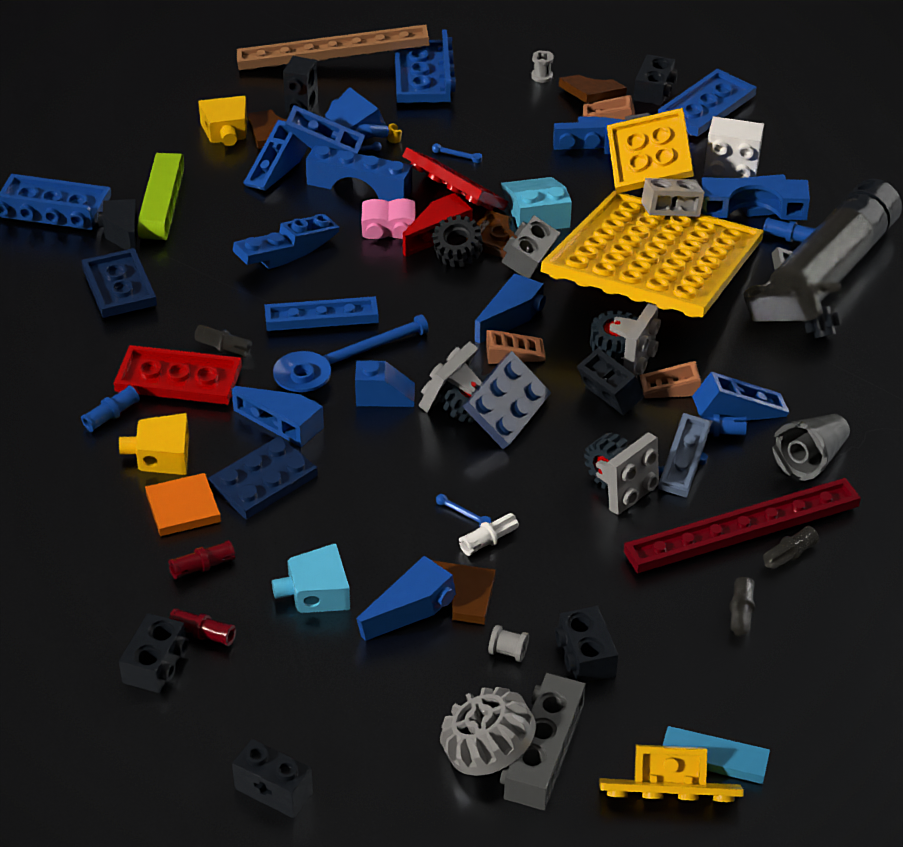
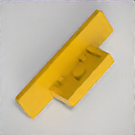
[599,745,744,802]

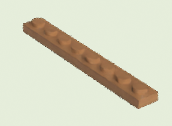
[237,25,430,70]

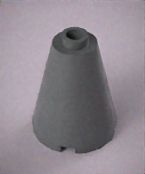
[773,414,850,481]

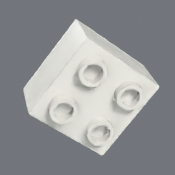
[704,116,764,178]

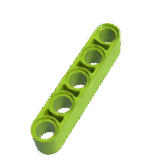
[138,153,184,240]

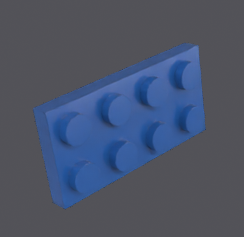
[658,69,757,137]

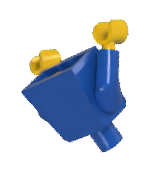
[325,87,402,143]

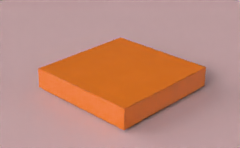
[145,473,221,536]

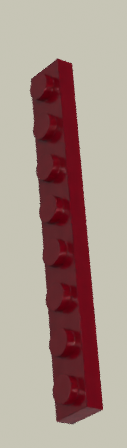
[623,478,861,573]

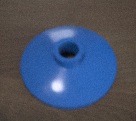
[273,351,331,392]

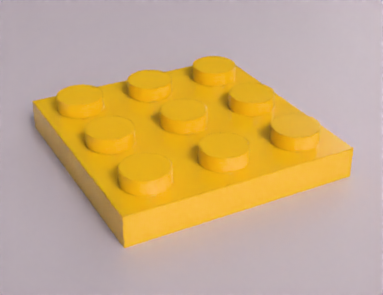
[607,108,694,194]

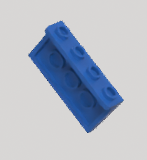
[395,29,456,104]
[0,174,111,230]

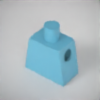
[272,544,350,613]

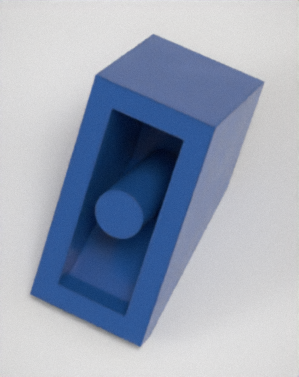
[355,360,415,407]

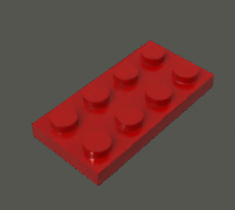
[402,147,509,211]
[114,345,242,405]

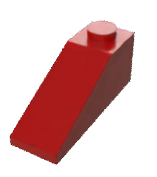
[403,193,472,257]

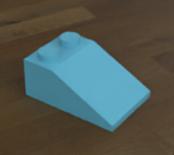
[501,177,572,229]

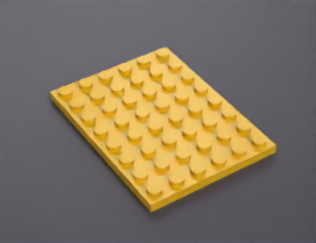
[540,191,764,318]

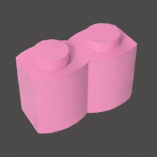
[361,199,416,239]

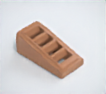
[583,95,635,120]
[486,330,545,364]
[639,361,701,399]

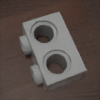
[641,178,705,217]

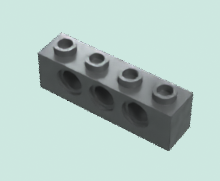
[500,673,586,811]

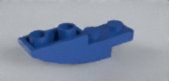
[553,117,627,154]
[233,214,340,269]

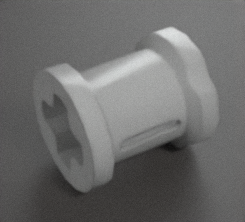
[531,50,554,83]
[488,625,529,662]

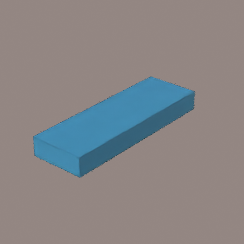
[663,726,770,784]

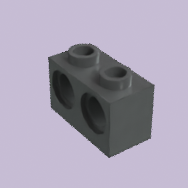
[502,215,560,279]

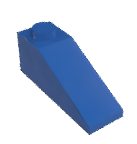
[284,105,365,154]
[243,120,308,191]
[475,273,546,343]
[692,372,790,421]
[232,386,324,447]
[356,556,456,640]

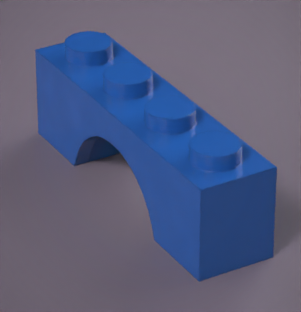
[306,145,412,202]
[701,177,810,220]

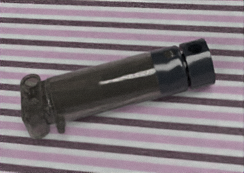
[743,178,902,321]

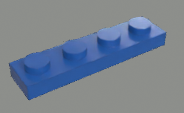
[264,296,379,331]

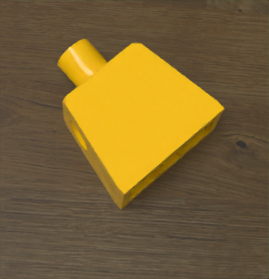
[198,96,247,146]
[119,413,189,475]

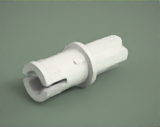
[459,513,519,556]

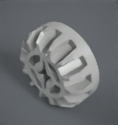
[440,687,536,776]

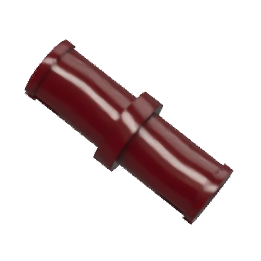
[168,540,236,579]
[169,608,236,646]

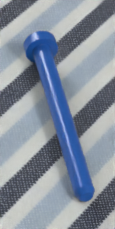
[323,314,429,365]

